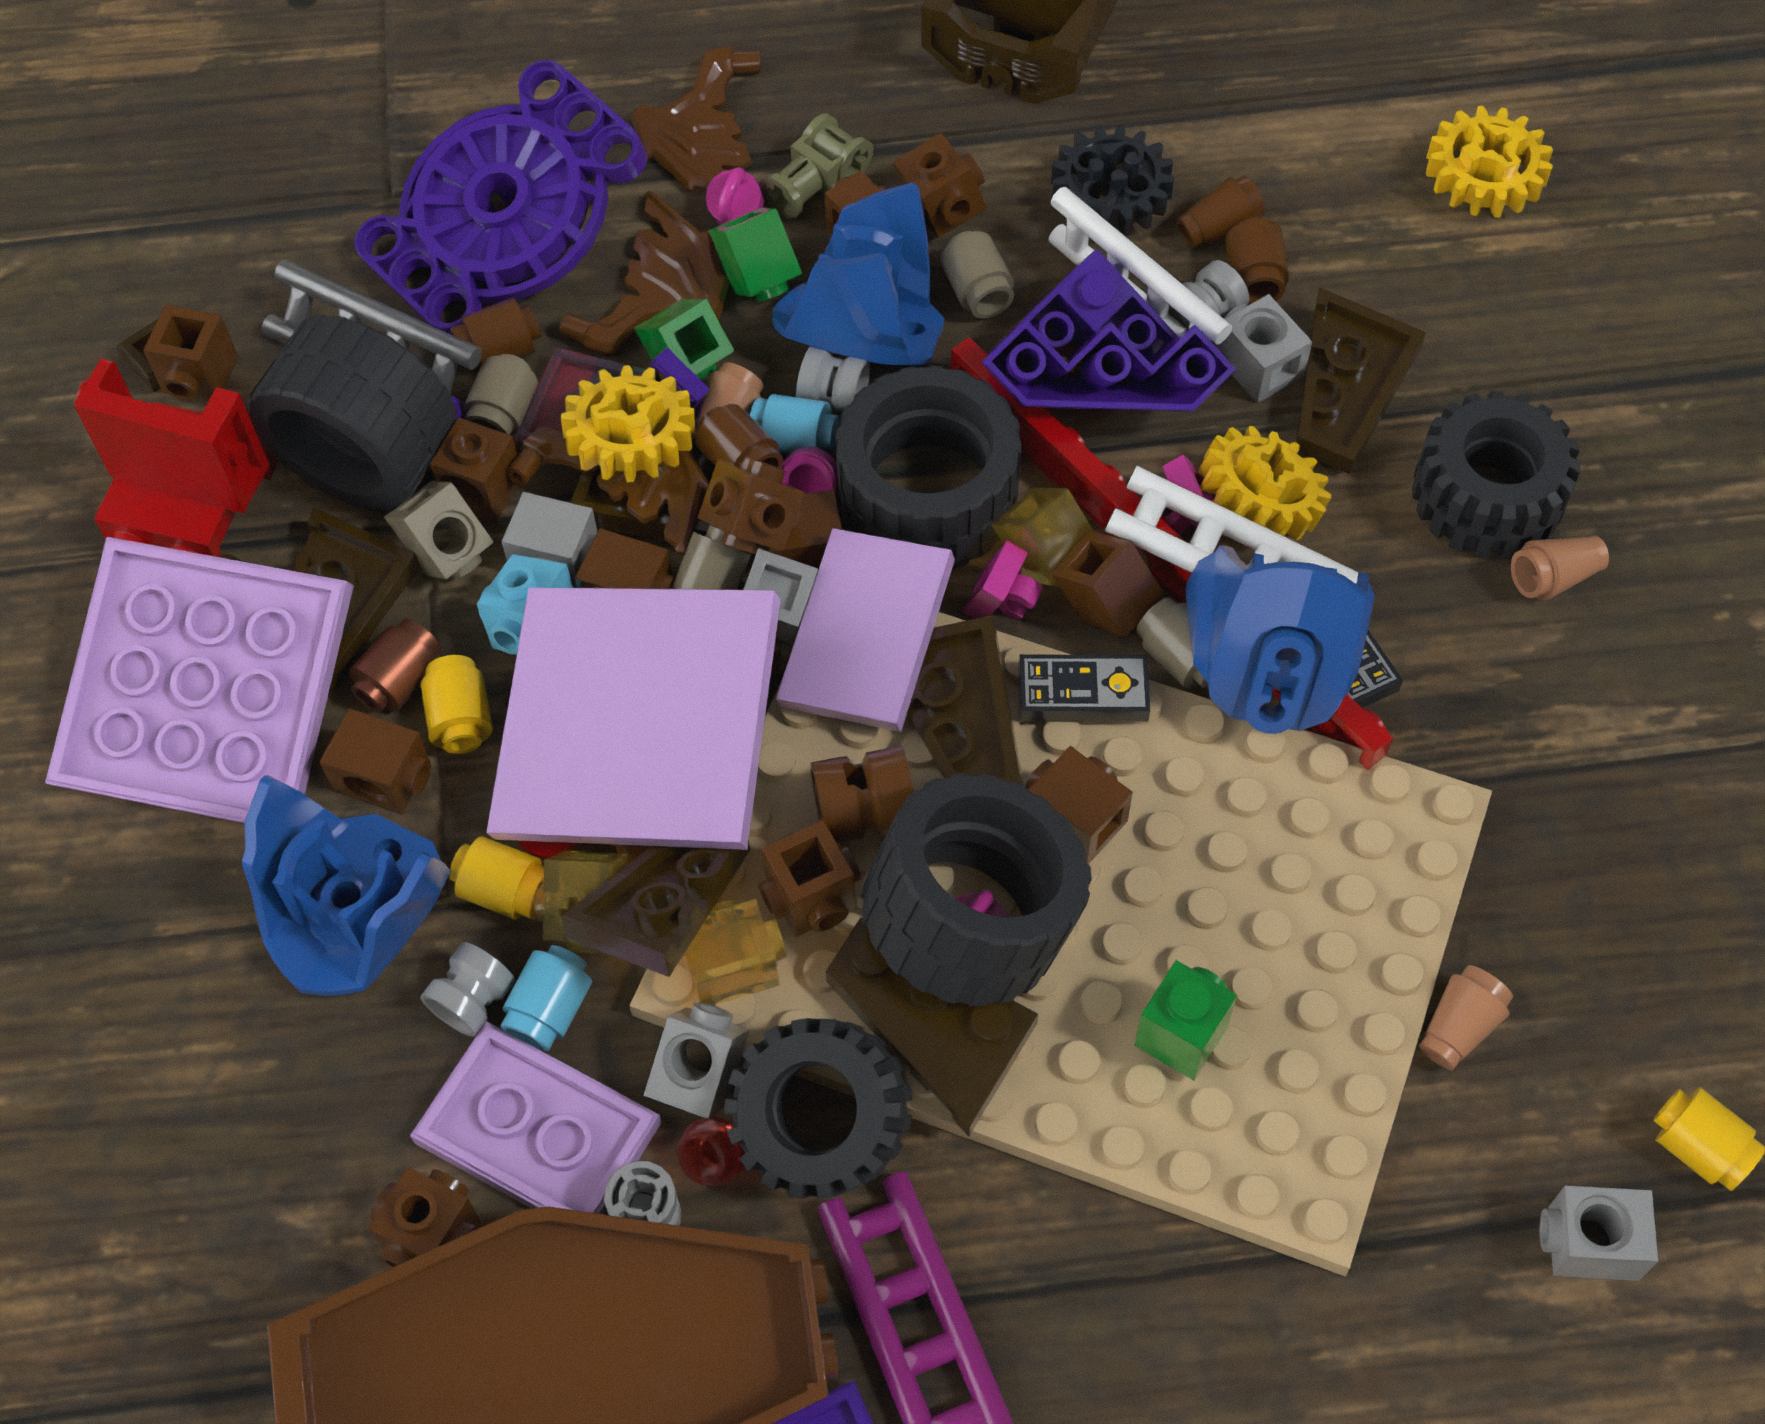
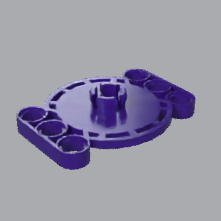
[354,60,647,334]

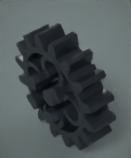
[1051,125,1175,236]

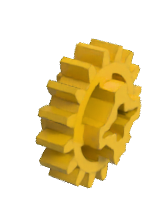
[1426,106,1553,218]
[561,365,695,482]
[1198,426,1332,541]

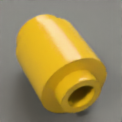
[420,655,493,754]
[449,836,554,920]
[1653,1087,1765,1191]

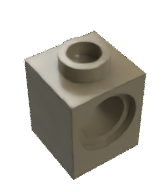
[384,481,494,580]

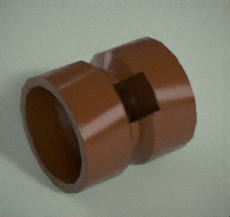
[810,746,914,844]

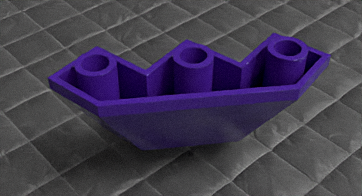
[981,248,1236,412]

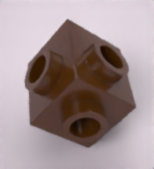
[893,133,987,238]
[697,458,805,554]
[758,820,861,937]
[368,1167,482,1268]

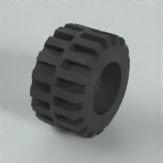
[1412,391,1581,559]
[725,1018,912,1199]

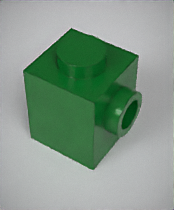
[709,208,802,302]
[634,299,734,380]
[1134,960,1237,1081]

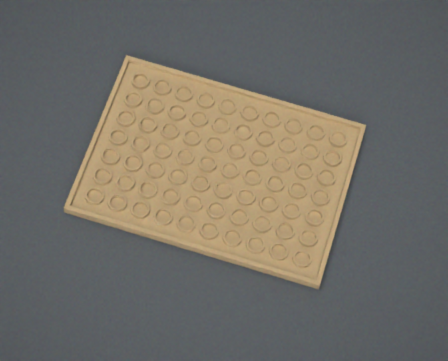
[630,612,1492,1276]

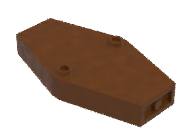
[267,1206,838,1424]

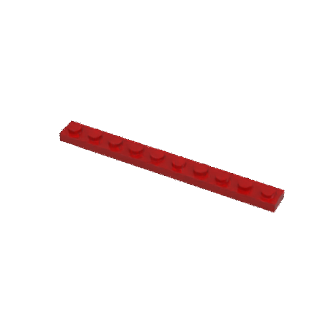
[950,337,1393,770]

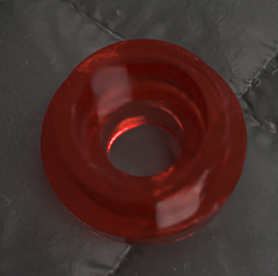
[677,1116,745,1186]

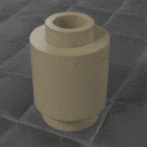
[940,231,1014,319]
[462,354,538,436]
[672,525,751,590]
[1136,597,1208,689]

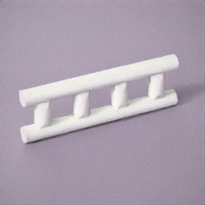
[1048,187,1232,344]
[1105,466,1358,584]

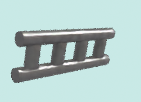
[261,259,482,418]

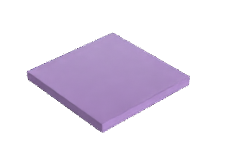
[45,537,354,823]
[486,588,781,850]

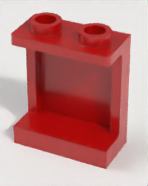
[73,358,270,514]
[94,402,278,557]

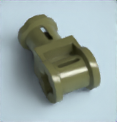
[761,113,874,219]

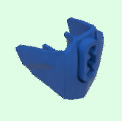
[772,183,945,366]
[1186,545,1375,734]
[242,775,451,996]

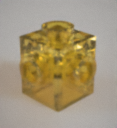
[535,851,628,953]

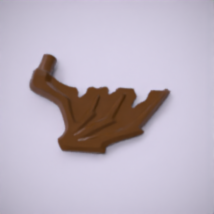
[630,46,768,205]
[559,191,730,356]
[507,427,709,555]

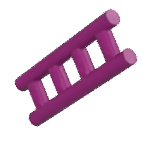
[816,1172,1014,1424]

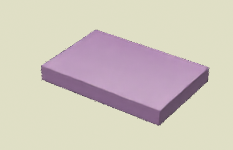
[776,528,955,732]
[410,1021,662,1215]

